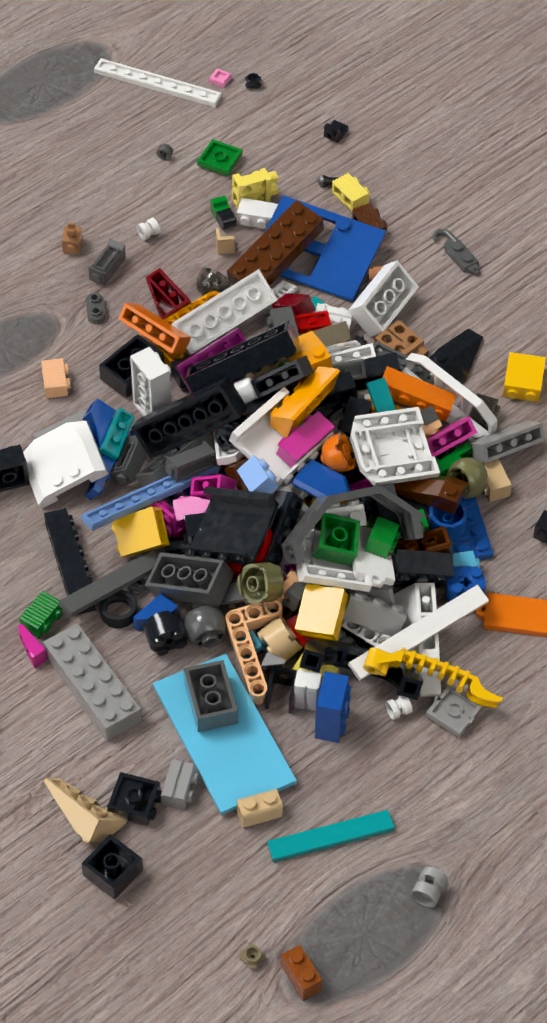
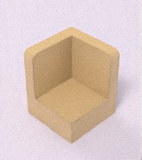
[216,228,235,255]

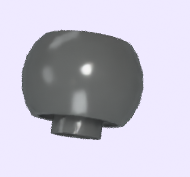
[184,605,227,648]

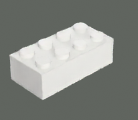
[348,260,419,337]
[130,347,172,416]

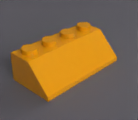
[269,366,340,438]

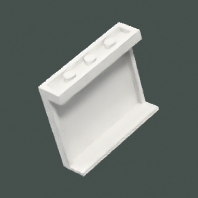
[229,387,334,487]

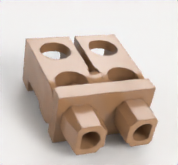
[374,320,429,357]

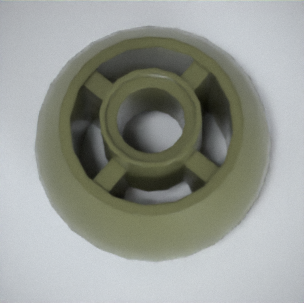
[447,457,488,499]

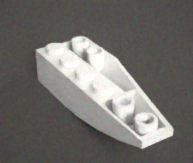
[394,583,441,697]

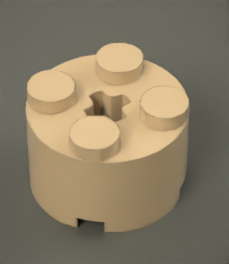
[257,615,304,661]

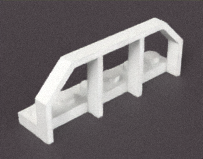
[402,353,497,442]

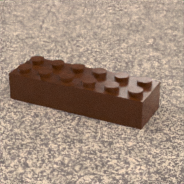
[227,200,324,286]

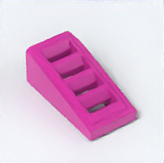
[18,624,47,668]

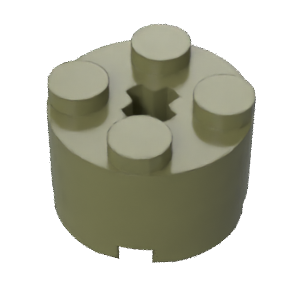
[237,562,284,604]

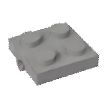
[426,686,483,737]

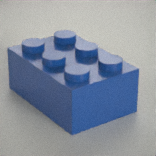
[315,672,352,743]

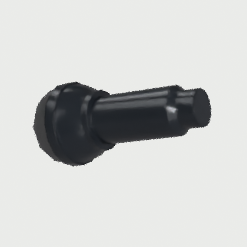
[318,175,339,187]

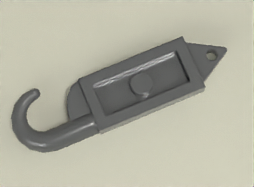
[432,229,479,276]

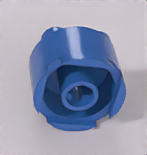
[445,566,486,602]

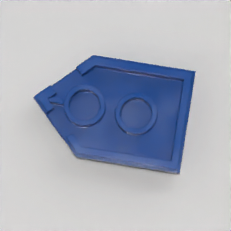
[292,459,350,498]

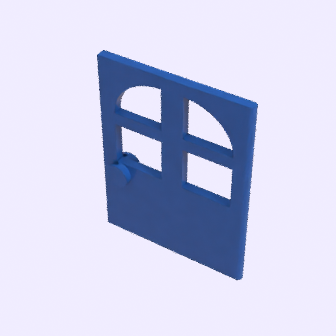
[264,195,386,302]

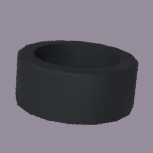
[100,590,137,628]

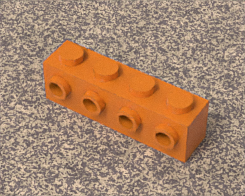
[118,303,191,355]
[382,366,457,422]

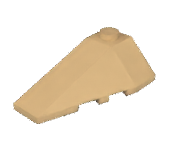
[44,778,127,844]

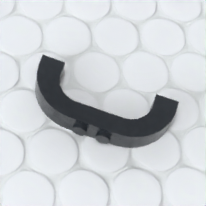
[299,639,423,700]

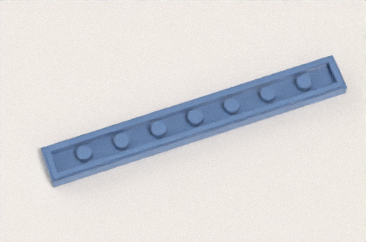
[81,465,219,531]

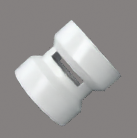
[136,218,160,241]
[385,696,413,720]

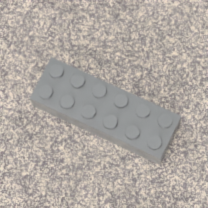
[43,623,142,741]

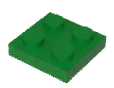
[197,139,243,176]

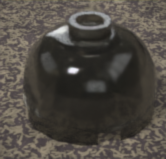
[196,268,232,297]

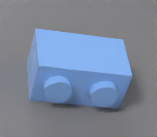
[237,455,279,494]

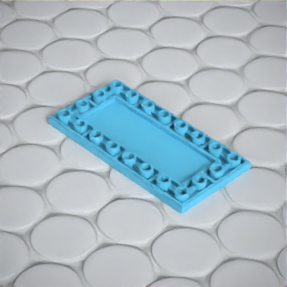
[153,654,297,815]

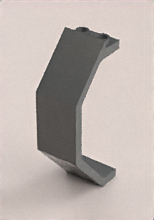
[281,485,427,565]

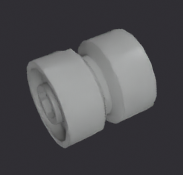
[411,867,448,908]

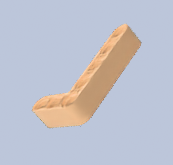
[226,599,283,705]

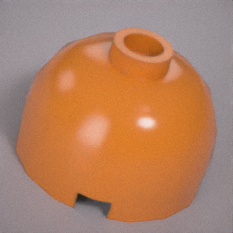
[320,433,356,473]

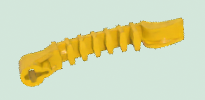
[363,647,503,708]

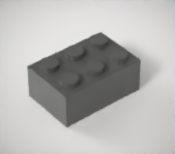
[184,660,238,732]

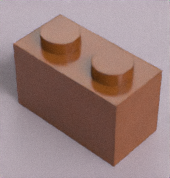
[281,945,322,1001]

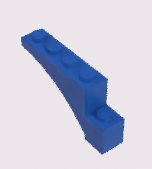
[82,398,124,500]

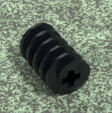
[215,414,250,452]

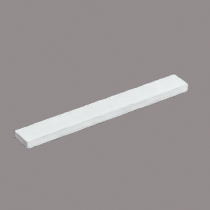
[94,59,222,108]
[348,585,489,681]

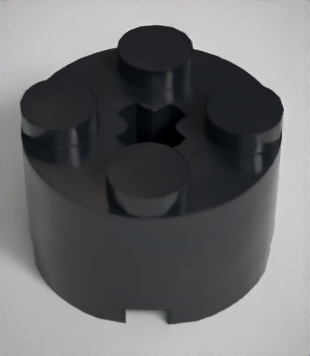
[143,610,188,656]

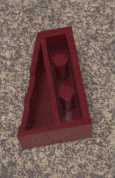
[145,268,191,320]

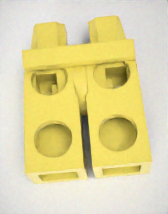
[232,168,279,209]

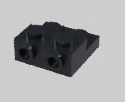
[107,772,162,826]

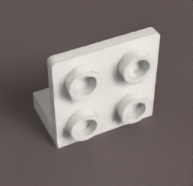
[325,499,367,526]

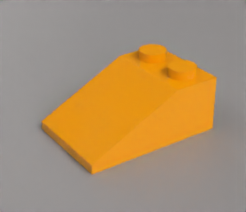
[284,331,333,384]

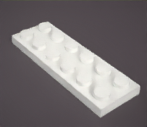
[171,269,277,355]

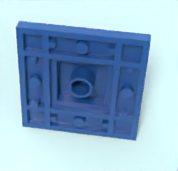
[427,497,493,560]

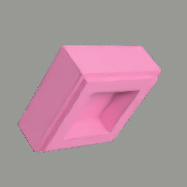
[209,69,232,88]

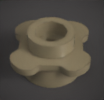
[240,944,266,969]

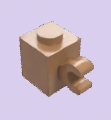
[62,223,83,254]

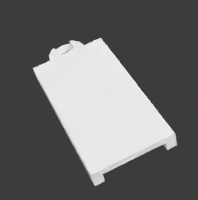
[352,526,395,588]

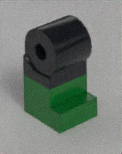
[210,195,236,230]

